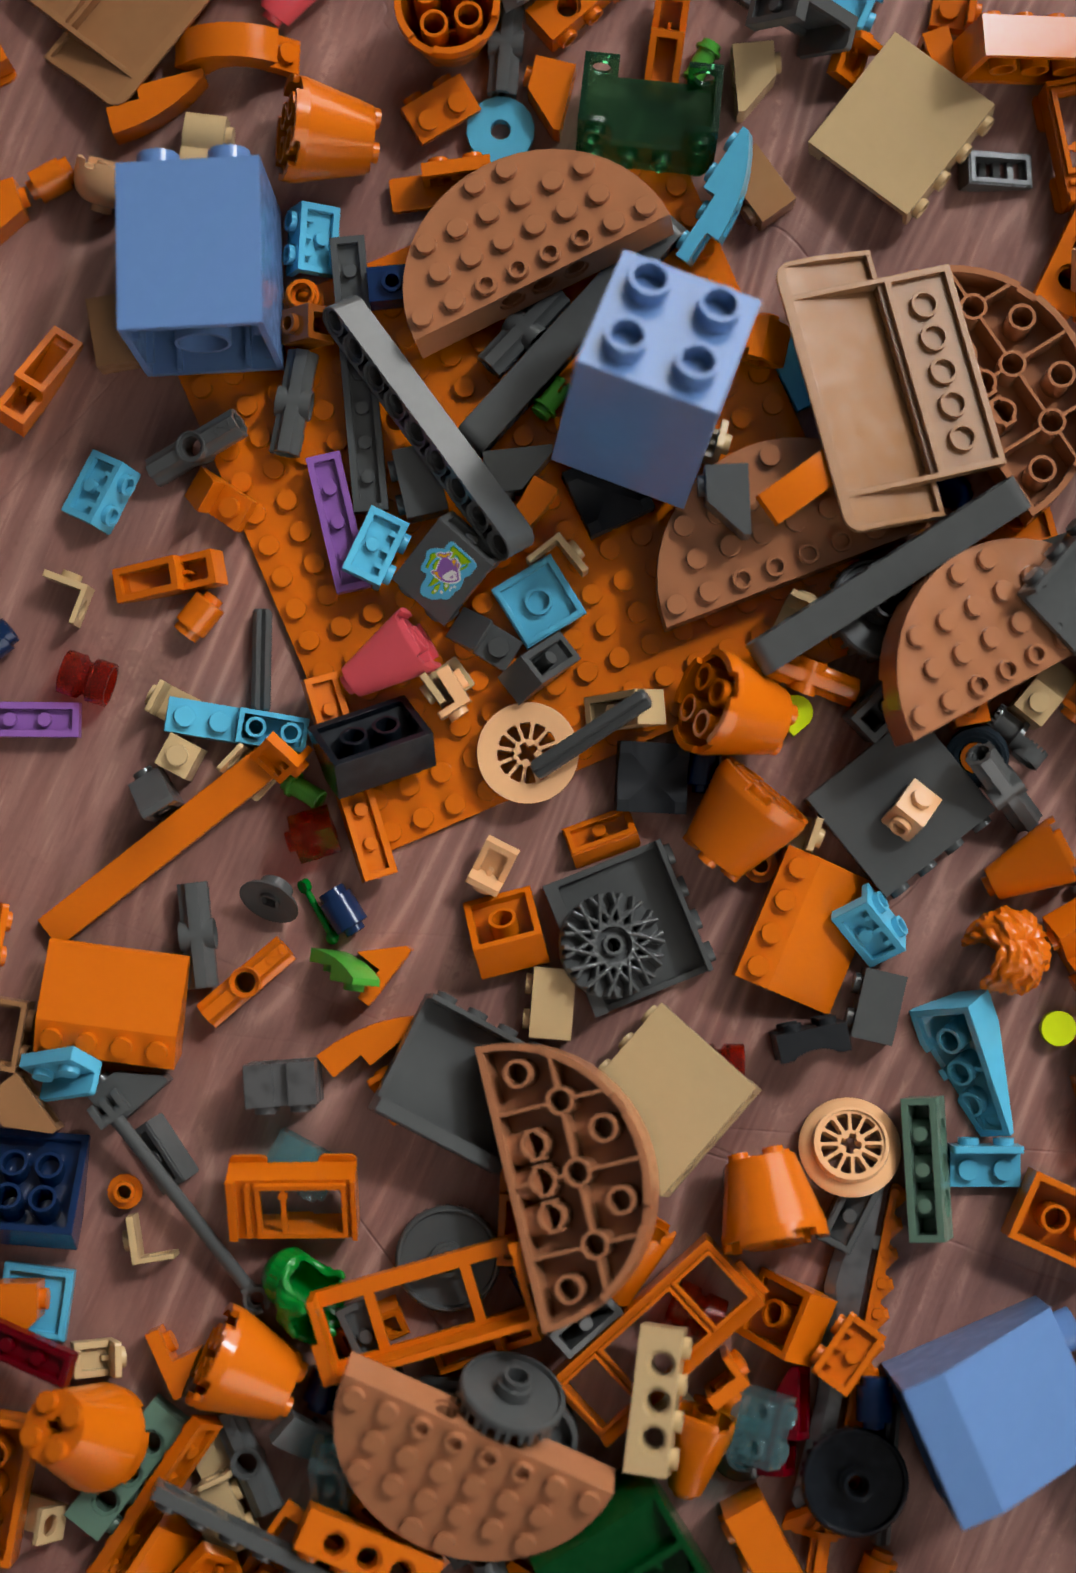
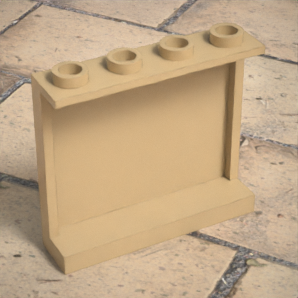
[808,32,995,225]
[598,1003,762,1197]

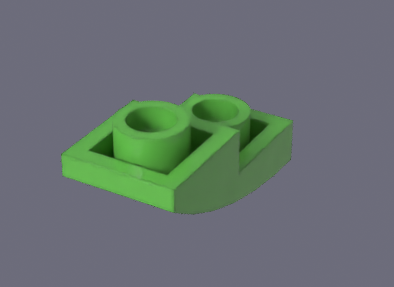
[310,948,380,992]

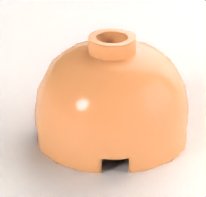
[73,154,118,215]

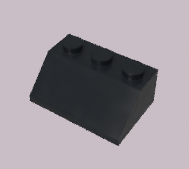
[307,695,436,799]

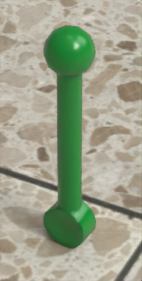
[297,878,340,945]

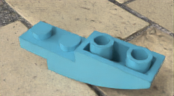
[676,127,753,267]
[163,696,310,753]

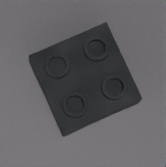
[562,468,655,540]
[614,740,690,815]
[769,1014,852,1064]

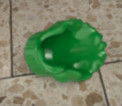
[261,1247,345,1345]

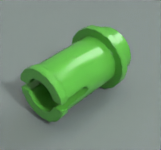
[683,38,721,86]
[531,376,570,422]
[280,773,327,810]

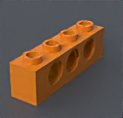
[525,0,621,53]
[1033,203,1076,321]
[292,1500,444,1573]

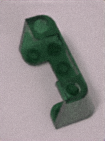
[576,51,725,177]

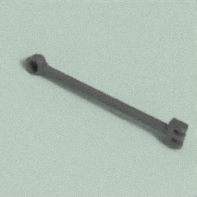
[87,1088,271,1315]

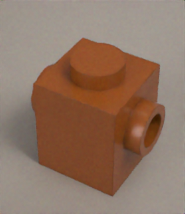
[281,302,335,350]

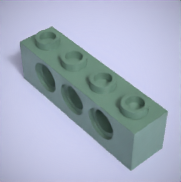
[900,1095,953,1243]
[64,1393,190,1541]

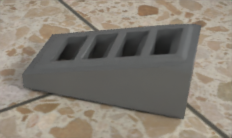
[957,150,1033,192]

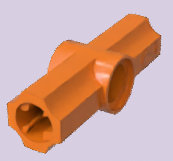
[753,653,861,707]
[196,936,297,1028]

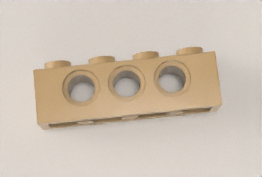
[623,1321,693,1479]

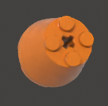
[394,0,500,68]
[275,74,382,183]
[673,648,798,756]
[682,756,808,883]
[721,1145,830,1256]
[185,1302,309,1421]
[19,1382,149,1494]

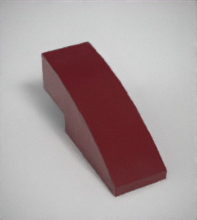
[757,1366,810,1477]

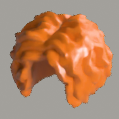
[961,905,1052,996]

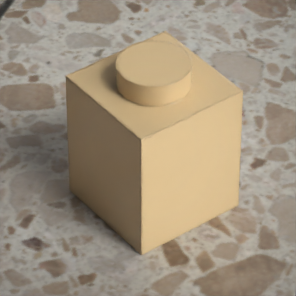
[154,732,208,782]

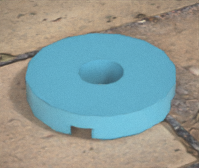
[466,96,535,162]

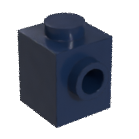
[366,264,405,311]

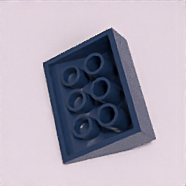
[0,1128,91,1250]

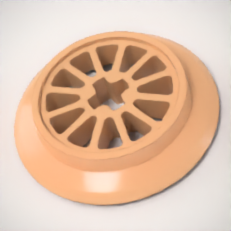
[477,702,579,804]
[798,1097,901,1198]

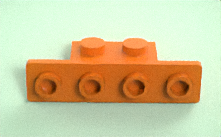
[389,151,491,214]

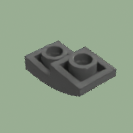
[269,1409,335,1461]

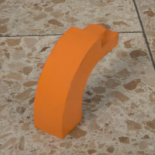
[175,22,300,77]

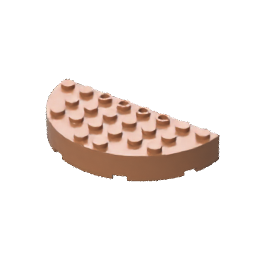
[403,149,674,358]
[908,265,1076,527]
[655,437,930,633]
[879,538,1073,747]
[474,1043,660,1334]
[333,1351,616,1562]

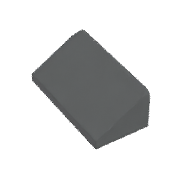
[135,1113,199,1195]
[815,1191,881,1256]

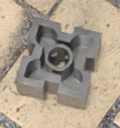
[242,1057,324,1115]

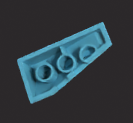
[909,989,1014,1137]

